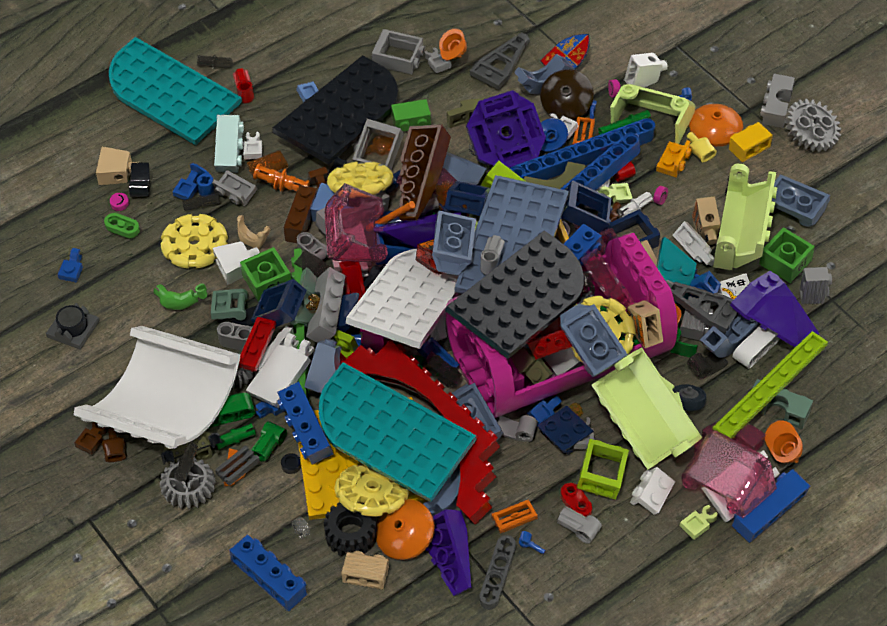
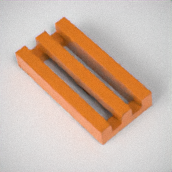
[573,117,595,144]
[491,499,538,534]

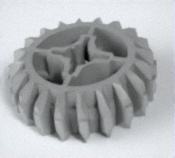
[160,457,216,509]

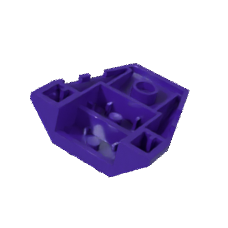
[373,213,461,249]
[730,271,819,347]

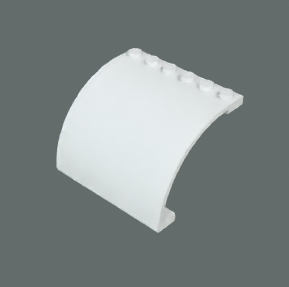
[74,326,241,449]

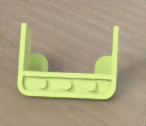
[610,84,695,144]

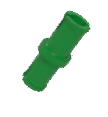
[217,423,256,450]

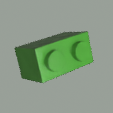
[391,99,431,131]

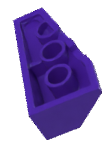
[426,509,471,596]

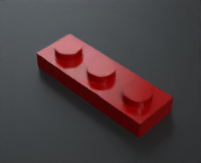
[238,317,276,372]

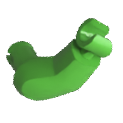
[154,284,207,310]

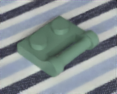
[211,289,248,320]

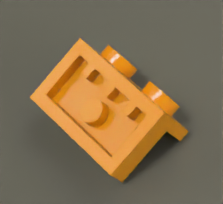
[656,140,692,178]

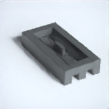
[215,445,260,486]

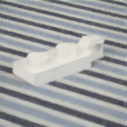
[673,221,714,266]

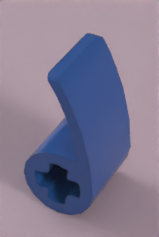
[190,163,215,198]

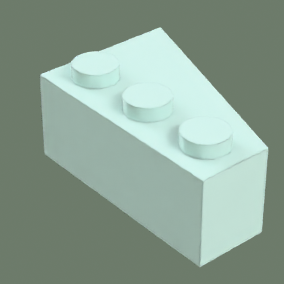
[214,115,244,173]

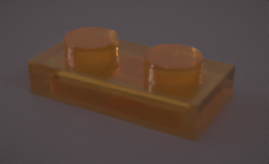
[247,150,288,180]

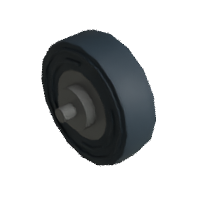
[672,384,706,411]

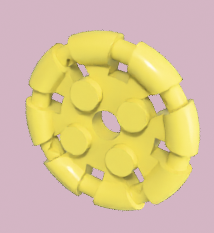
[327,162,393,197]
[160,214,228,269]
[570,296,636,363]
[335,464,409,517]

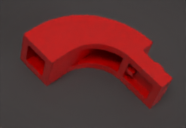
[338,258,366,301]

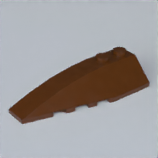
[399,124,451,221]

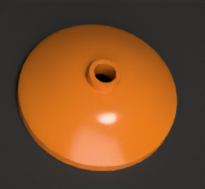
[689,104,743,147]
[376,499,435,560]

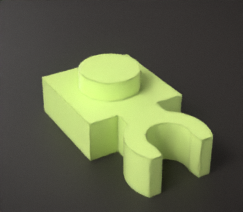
[598,183,633,203]
[680,505,718,540]

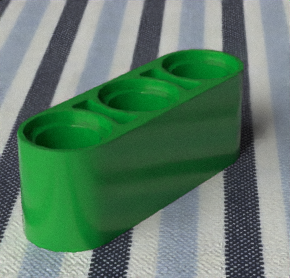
[208,393,255,428]

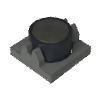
[46,303,99,350]

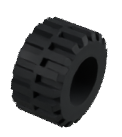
[324,502,377,556]

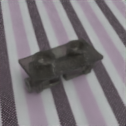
[421,351,462,388]

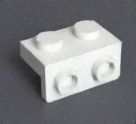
[630,467,675,515]

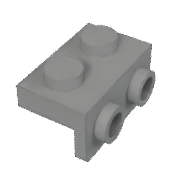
[212,170,258,206]

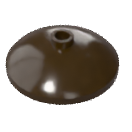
[540,69,594,121]

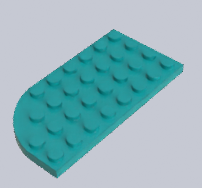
[109,37,242,145]
[319,362,477,502]

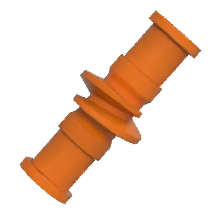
[253,163,310,192]

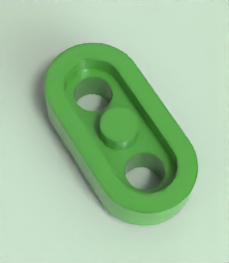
[104,213,140,238]

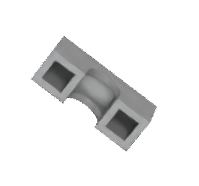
[760,74,795,128]

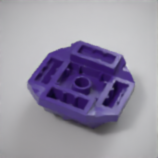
[465,90,546,169]

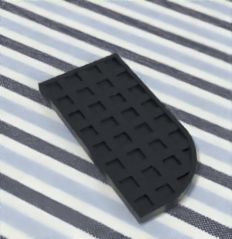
[272,55,398,165]
[445,230,584,359]

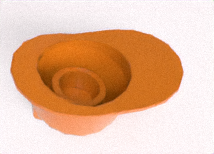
[439,29,467,60]
[765,421,803,463]

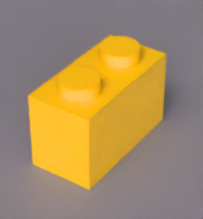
[729,122,773,163]

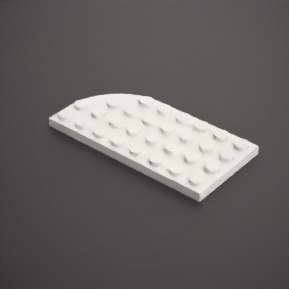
[346,248,459,349]

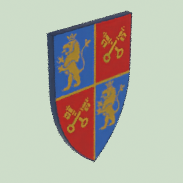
[540,34,590,70]

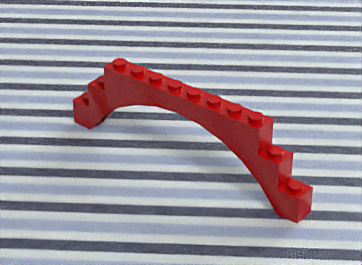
[340,340,500,524]

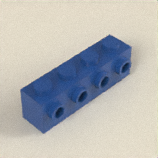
[564,224,602,267]
[277,382,334,465]
[732,469,810,543]
[229,534,307,612]

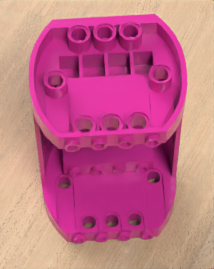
[446,232,678,418]

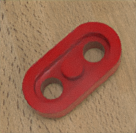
[560,483,592,517]

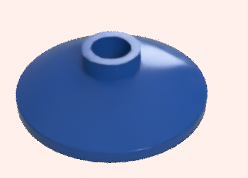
[541,118,568,152]

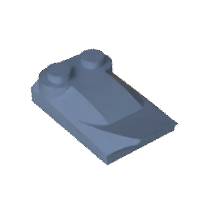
[437,152,487,188]
[772,174,830,226]
[432,211,476,276]
[560,303,628,377]
[452,383,503,441]

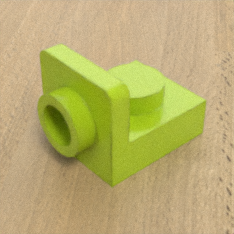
[334,330,359,358]

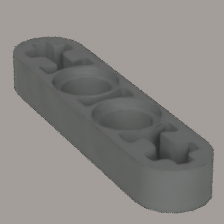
[480,535,516,610]

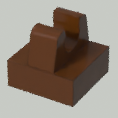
[308,166,328,189]

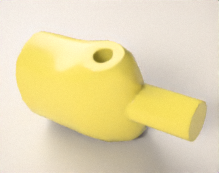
[687,132,717,162]

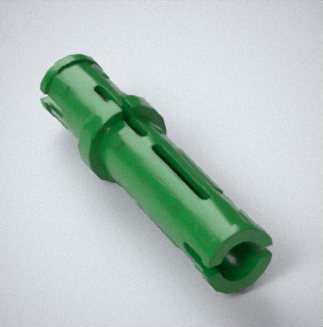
[598,110,651,135]

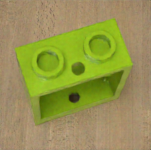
[577,439,629,500]

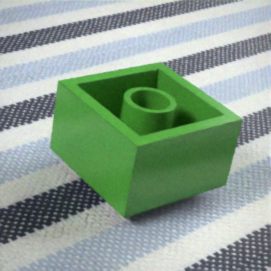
[759,227,815,283]
[240,247,291,302]

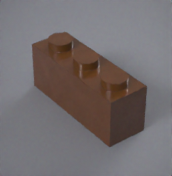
[283,185,317,243]

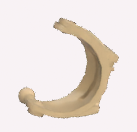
[237,215,270,249]

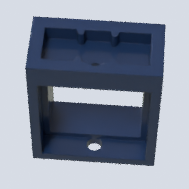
[561,180,612,234]
[445,181,490,216]
[601,209,660,249]
[251,279,307,327]

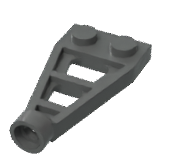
[470,32,530,90]
[666,280,739,334]

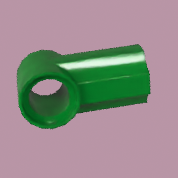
[251,421,287,462]

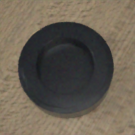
[281,453,301,474]

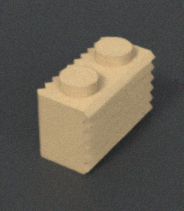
[342,551,389,590]

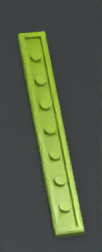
[712,331,828,442]

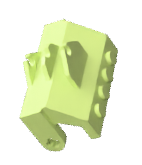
[713,164,777,270]
[592,347,702,470]

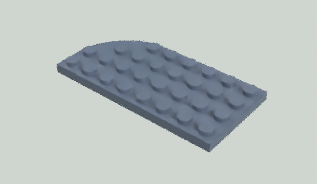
[454,175,569,294]

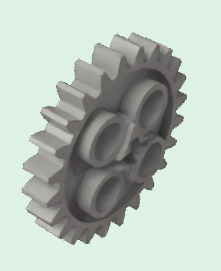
[784,99,841,152]

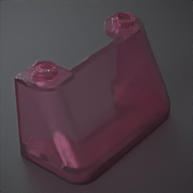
[324,183,388,263]
[681,430,777,518]

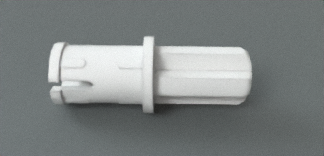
[618,192,653,217]

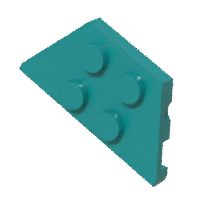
[656,237,697,303]

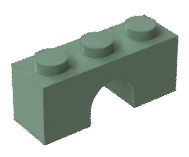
[752,379,813,429]

